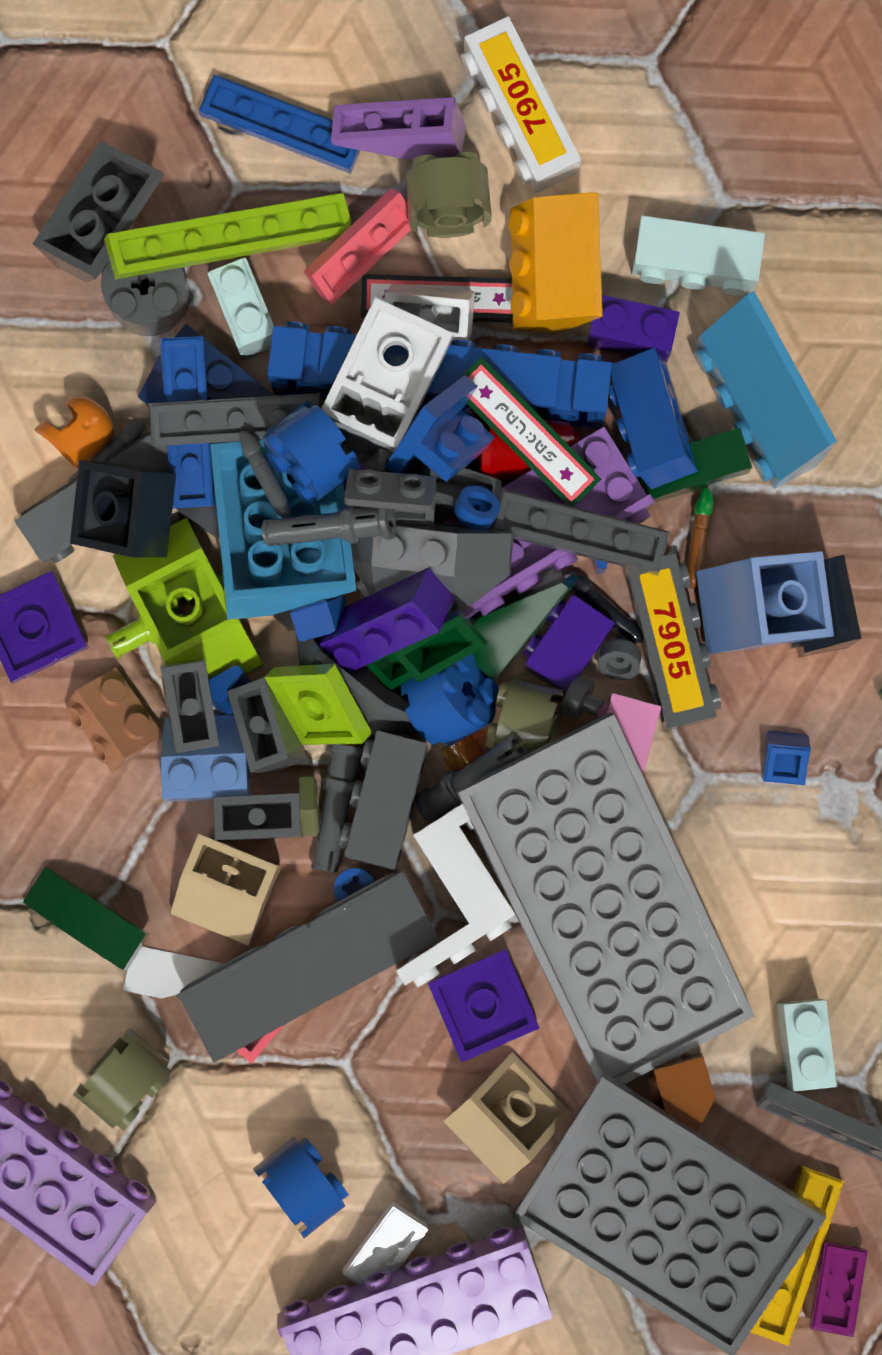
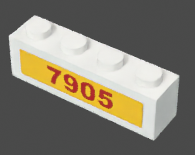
[460,16,581,194]

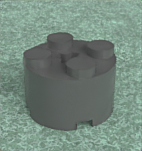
[101,259,190,336]

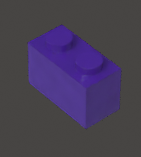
[587,295,680,363]
[523,595,615,694]

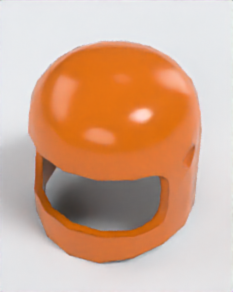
[34,395,114,470]

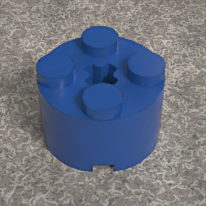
[262,401,360,505]
[401,654,499,747]
[252,1137,349,1238]

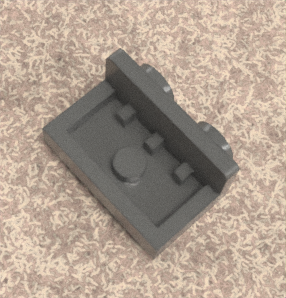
[344,469,437,527]

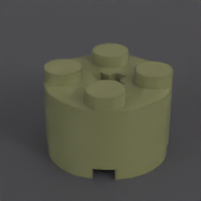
[405,152,492,238]
[486,679,565,753]
[73,1028,171,1131]

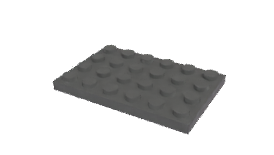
[513,1072,826,1355]

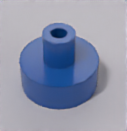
[454,486,500,530]

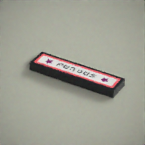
[361,274,513,323]

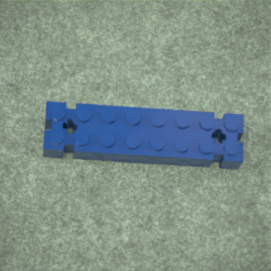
[267,322,612,430]

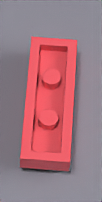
[303,189,411,305]

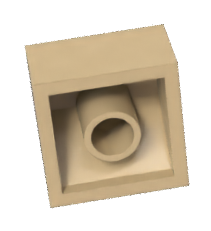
[443,1052,571,1184]

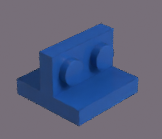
[385,375,495,482]

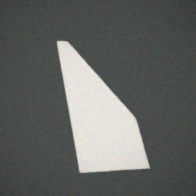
[123,947,225,998]

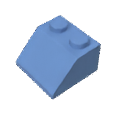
[161,715,252,802]

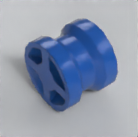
[334,868,375,902]

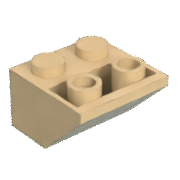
[170,834,281,946]

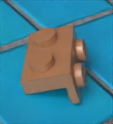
[65,667,163,772]

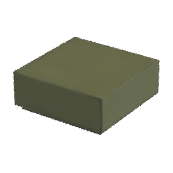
[299,776,319,837]

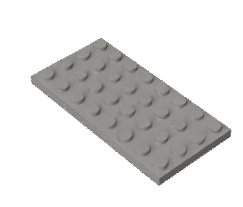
[456,712,755,1085]

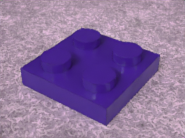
[0,571,89,684]
[428,949,540,1063]

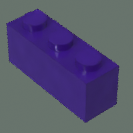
[320,568,455,673]

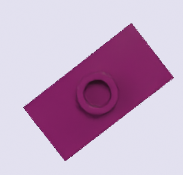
[809,1241,868,1337]

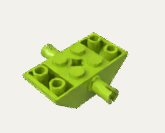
[105,518,263,680]

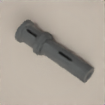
[262,505,396,546]
[415,734,528,823]
[311,744,364,873]

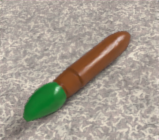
[687,487,714,589]

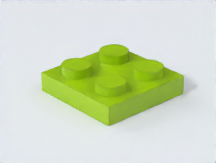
[264,664,372,745]

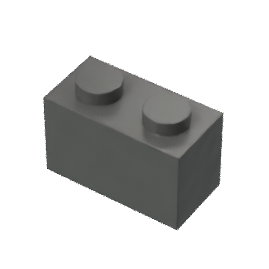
[159,658,219,753]
[227,678,307,774]
[213,793,304,842]

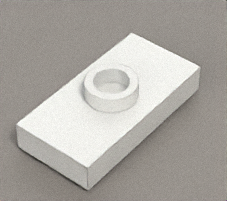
[343,1201,428,1284]

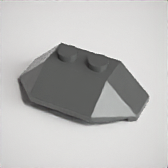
[351,522,514,613]
[296,634,418,738]

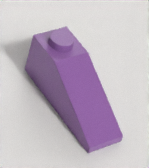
[331,97,466,161]

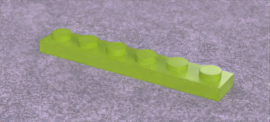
[104,193,352,280]

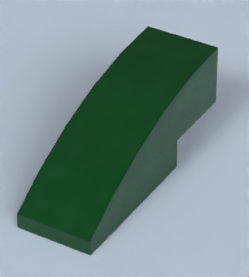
[628,428,752,503]
[366,611,487,690]
[23,866,150,970]

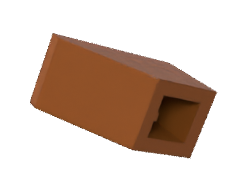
[647,1052,716,1131]

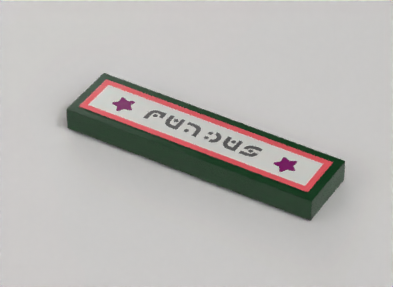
[457,357,602,507]

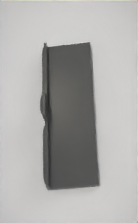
[176,872,440,1063]

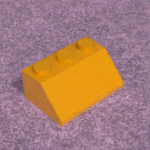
[508,192,602,335]

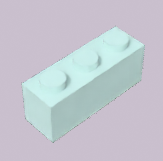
[632,216,765,296]

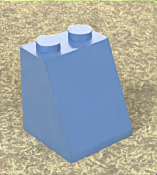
[696,551,834,654]

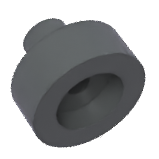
[598,636,641,680]
[560,675,604,720]

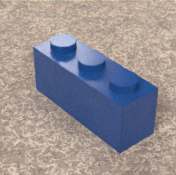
[609,347,698,489]

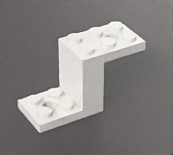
[321,297,453,466]
[396,804,515,988]

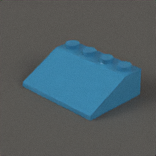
[694,291,837,489]
[210,439,356,620]

